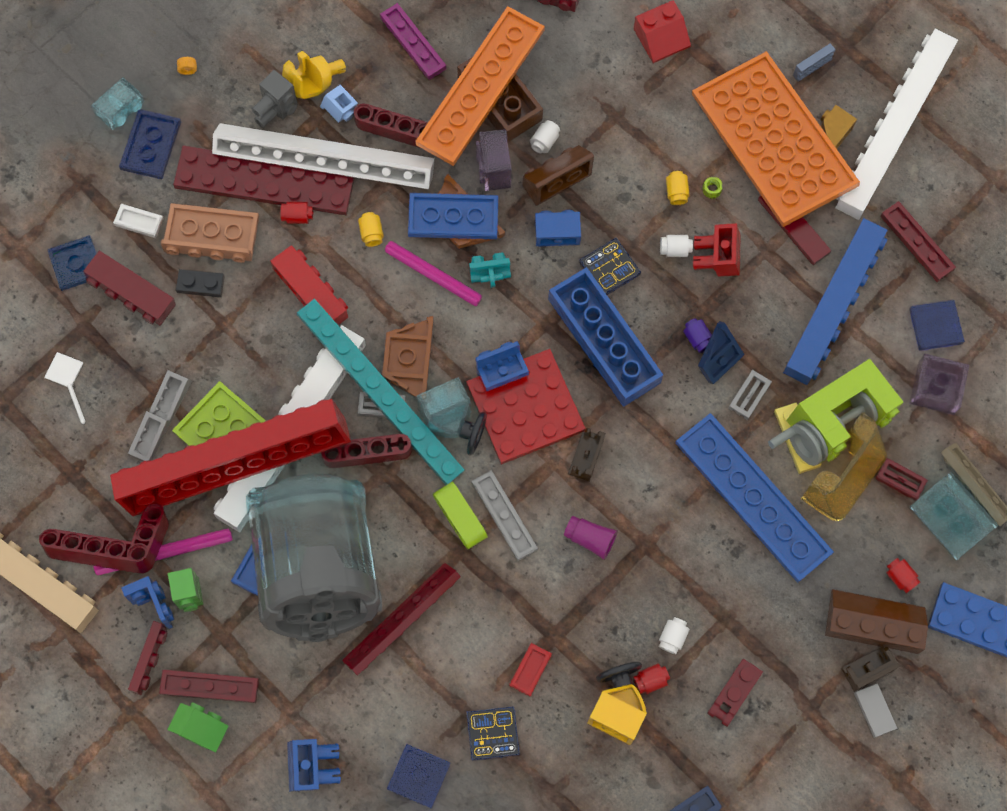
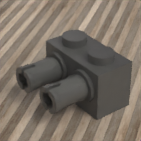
[251,70,298,128]

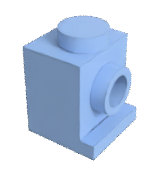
[320,85,358,123]

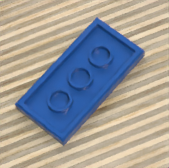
[408,193,498,239]

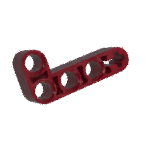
[321,434,412,468]

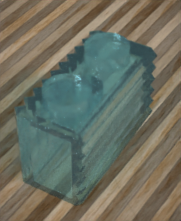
[91,77,144,130]

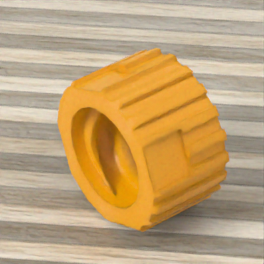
[177,57,197,75]

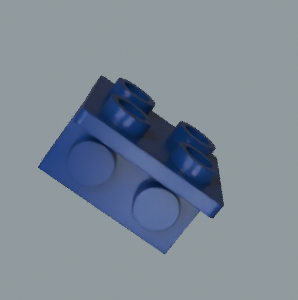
[475,341,529,391]

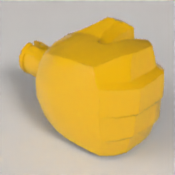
[282,51,346,99]

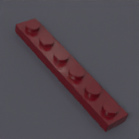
[342,563,461,676]

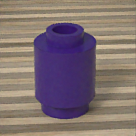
[683,318,712,353]

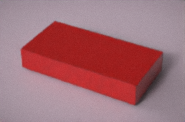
[509,643,552,697]

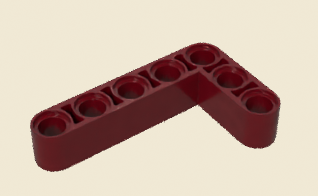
[354,103,428,149]
[39,504,169,573]

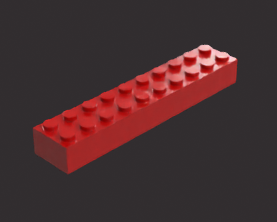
[110,399,351,517]

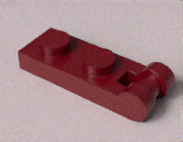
[707,658,763,727]

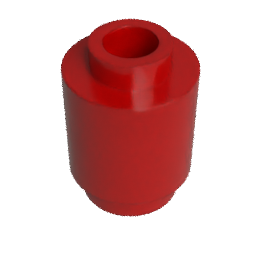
[281,202,313,224]
[886,558,920,593]
[633,663,670,694]

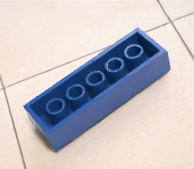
[548,267,663,407]

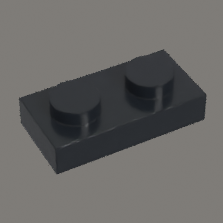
[176,269,225,297]

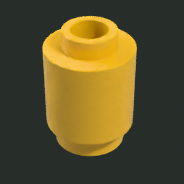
[666,171,690,205]
[358,212,384,247]

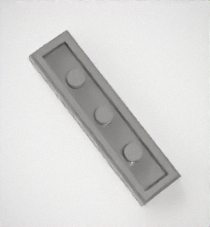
[471,470,538,561]

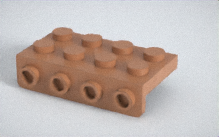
[161,203,259,263]

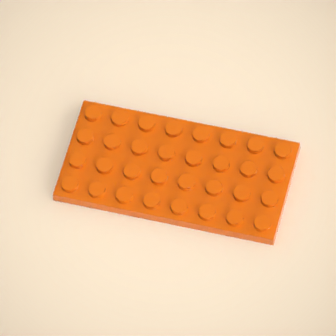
[692,51,860,227]

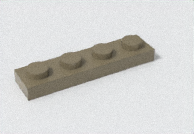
[941,443,1007,526]

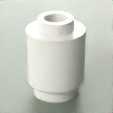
[530,120,560,154]
[660,235,693,257]
[659,617,690,655]

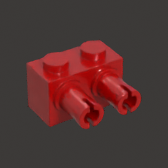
[693,223,741,277]

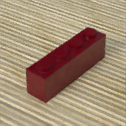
[83,250,176,326]

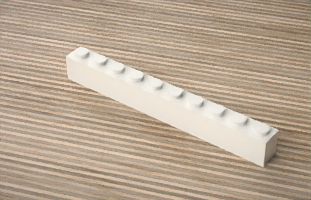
[836,29,958,220]
[212,123,435,189]
[214,325,366,533]

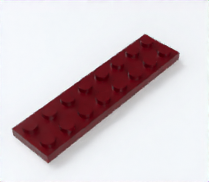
[173,146,355,216]

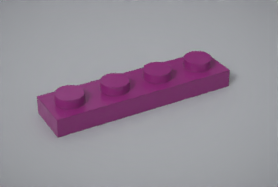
[380,3,447,80]

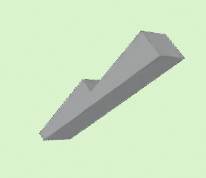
[128,370,192,461]

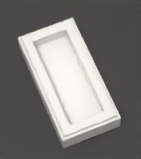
[113,204,164,238]

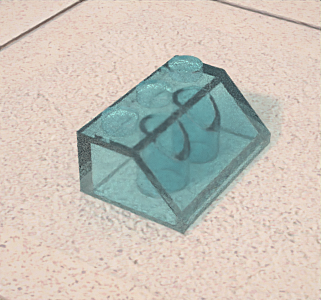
[910,472,998,560]

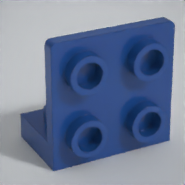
[121,576,175,629]

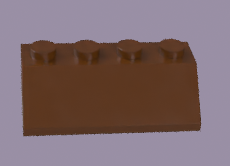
[825,589,928,654]

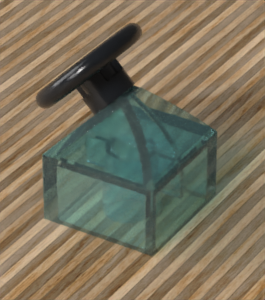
[417,377,487,456]

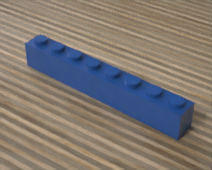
[783,218,888,385]

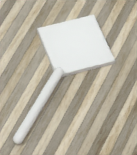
[44,352,85,424]

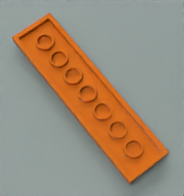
[415,6,545,166]

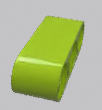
[433,481,488,549]

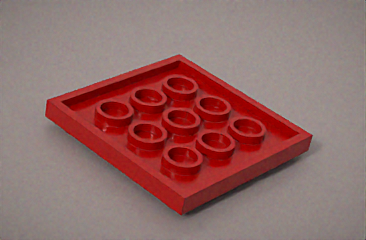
[466,349,586,465]

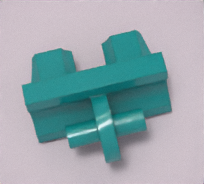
[469,252,511,288]

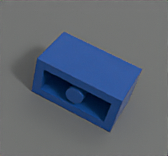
[535,210,581,246]

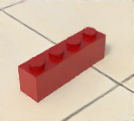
[270,245,348,325]

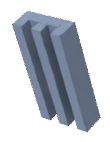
[793,43,836,82]

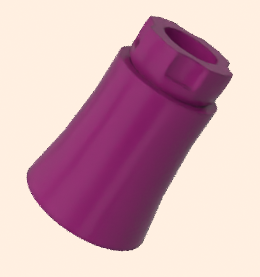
[564,516,618,560]

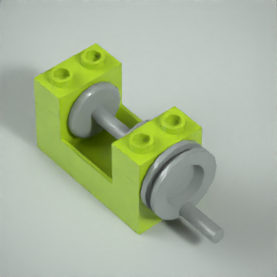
[768,359,904,466]

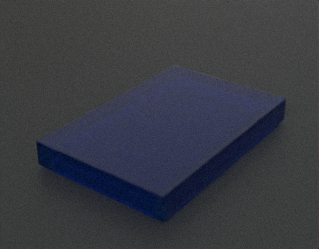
[119,109,181,179]

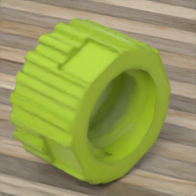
[702,177,723,199]

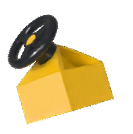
[587,661,647,745]

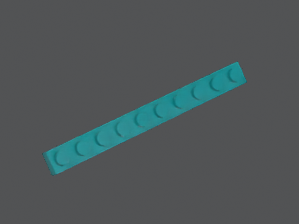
[297,298,465,485]

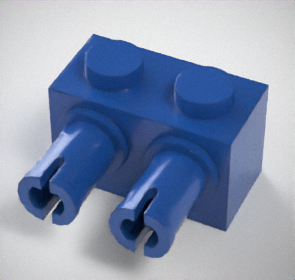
[287,739,341,792]

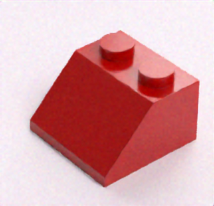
[633,0,691,63]

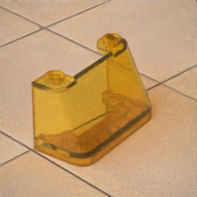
[801,412,887,521]

